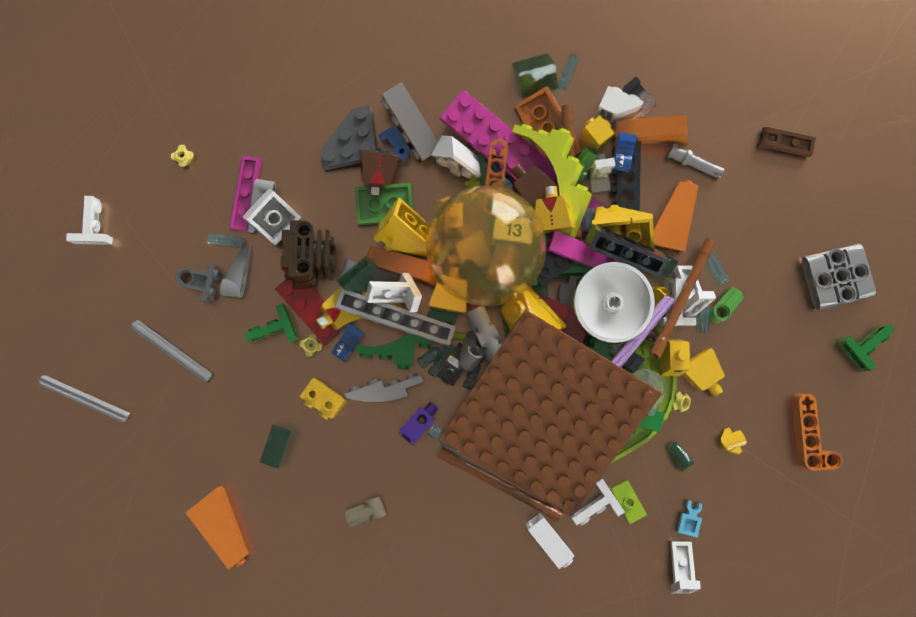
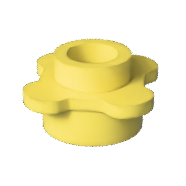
[171,145,194,167]
[300,334,323,357]
[673,391,691,412]

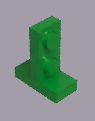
[244,303,299,343]
[837,324,895,372]

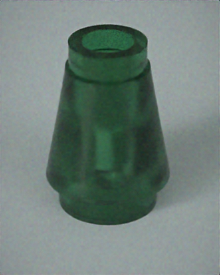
[667,441,694,472]

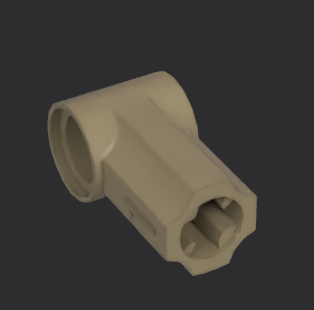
[344,496,387,527]

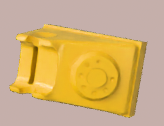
[373,198,441,257]
[592,205,655,249]
[499,283,567,331]

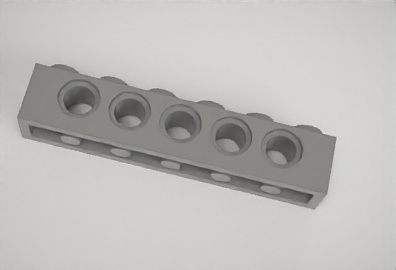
[336,289,456,347]

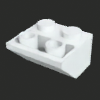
[594,86,644,126]
[431,135,481,178]

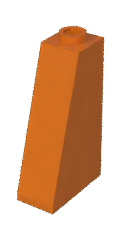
[613,115,688,145]
[653,180,698,255]
[185,486,249,570]

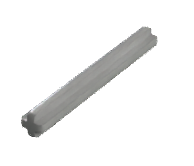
[131,320,212,382]
[38,376,129,422]

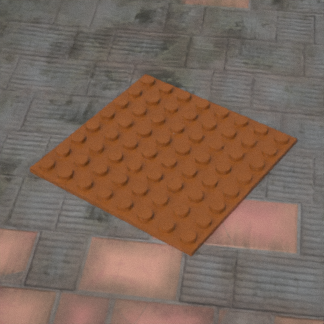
[439,309,662,516]

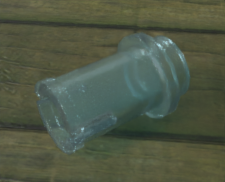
[582,208,595,232]
[417,346,442,368]

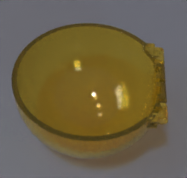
[426,180,547,306]

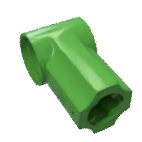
[577,146,599,184]
[708,287,745,323]

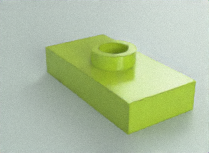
[610,479,647,524]

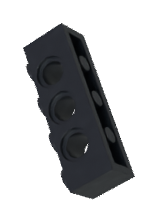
[611,141,641,211]
[584,224,669,277]

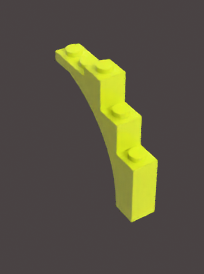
[512,124,592,238]

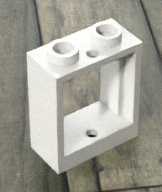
[525,512,574,569]

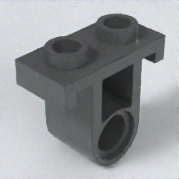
[176,263,220,304]
[438,342,464,386]

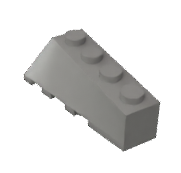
[381,82,438,162]

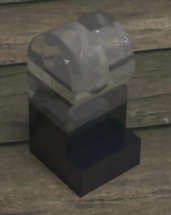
[622,76,656,116]
[607,342,645,373]

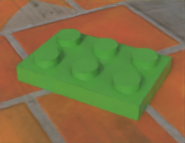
[355,183,413,226]

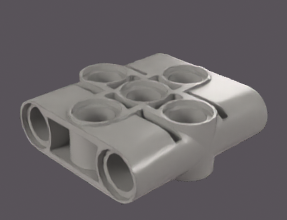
[802,244,876,310]
[467,306,502,364]

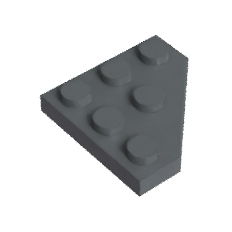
[320,105,377,171]

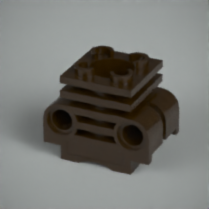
[281,220,336,288]

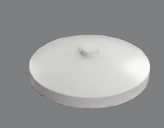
[573,262,655,343]

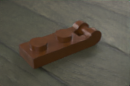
[759,127,816,157]

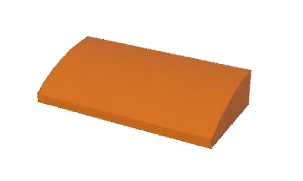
[515,86,583,160]

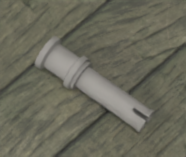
[666,142,724,179]

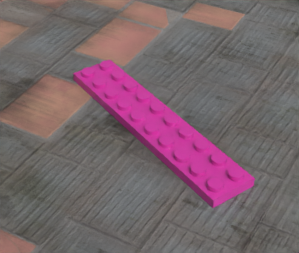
[439,89,607,239]

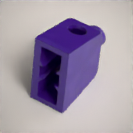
[398,402,438,446]

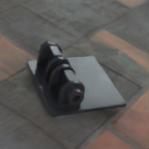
[520,232,574,286]

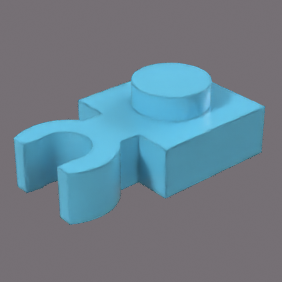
[677,500,702,538]

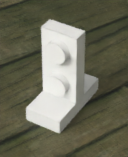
[588,154,615,194]
[66,196,113,245]
[673,266,716,317]
[365,273,422,312]
[656,279,696,326]
[570,478,625,525]
[670,541,701,594]

